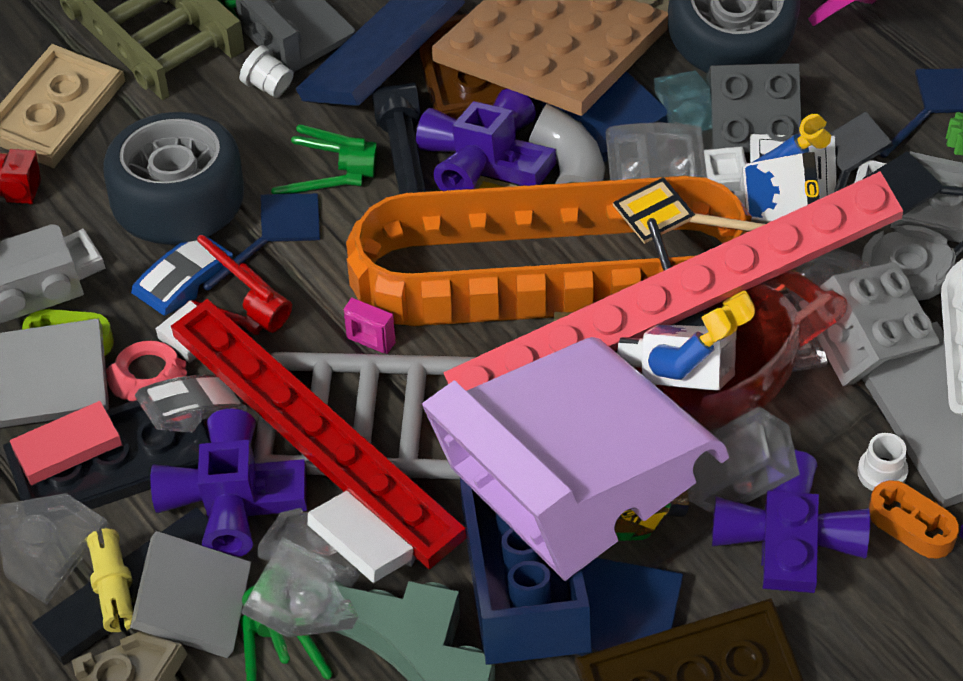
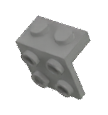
[0,224,84,323]

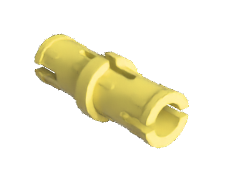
[86,528,134,632]

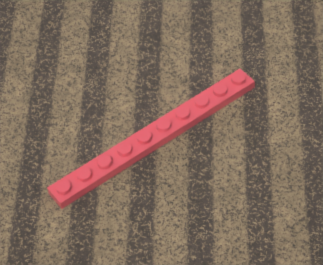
[443,171,903,391]

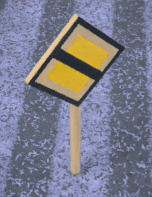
[613,177,765,244]

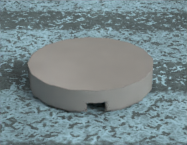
[862,225,956,301]

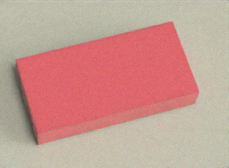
[10,401,122,485]

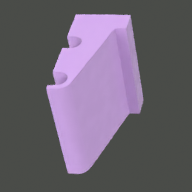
[422,337,729,581]

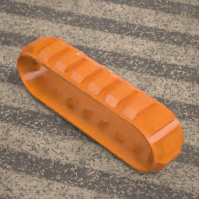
[346,176,752,326]

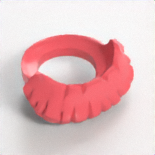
[106,341,187,402]

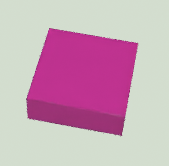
[343,297,396,354]

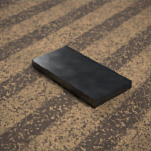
[3,396,211,530]

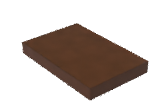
[417,13,507,120]

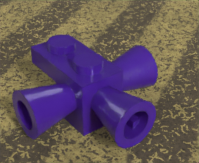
[416,89,557,191]
[150,408,307,557]
[712,450,870,593]

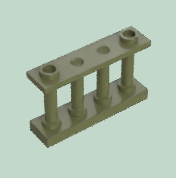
[60,0,245,101]

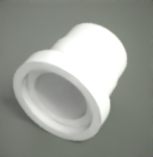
[239,45,293,98]
[857,433,908,491]

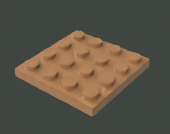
[432,0,668,116]

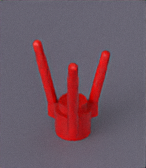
[187,235,292,335]

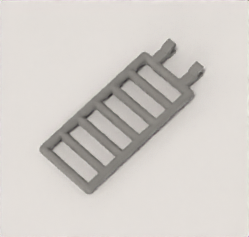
[253,352,476,480]

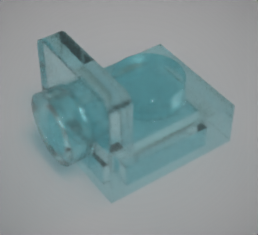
[654,70,712,136]

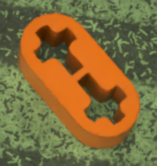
[869,480,959,559]

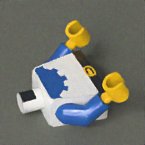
[731,114,831,224]
[617,291,755,390]

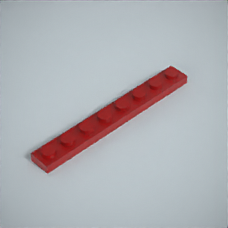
[171,299,467,570]

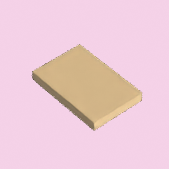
[0,44,125,168]

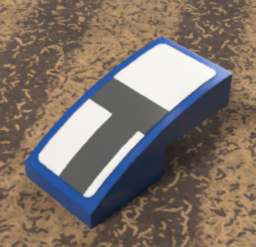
[131,237,233,316]

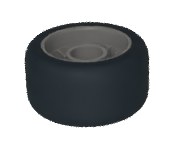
[668,0,800,73]
[103,112,244,244]

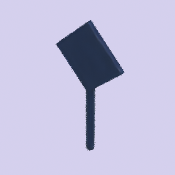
[879,68,963,158]
[203,193,320,291]

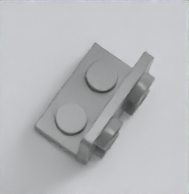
[799,262,939,386]

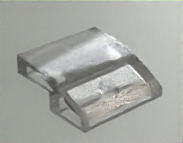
[605,123,707,181]

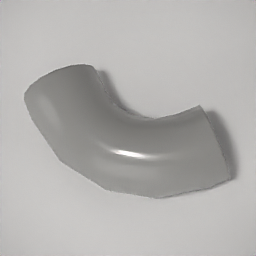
[528,103,605,184]

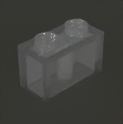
[687,407,800,514]

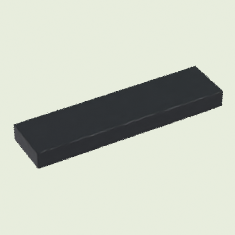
[32,507,208,665]

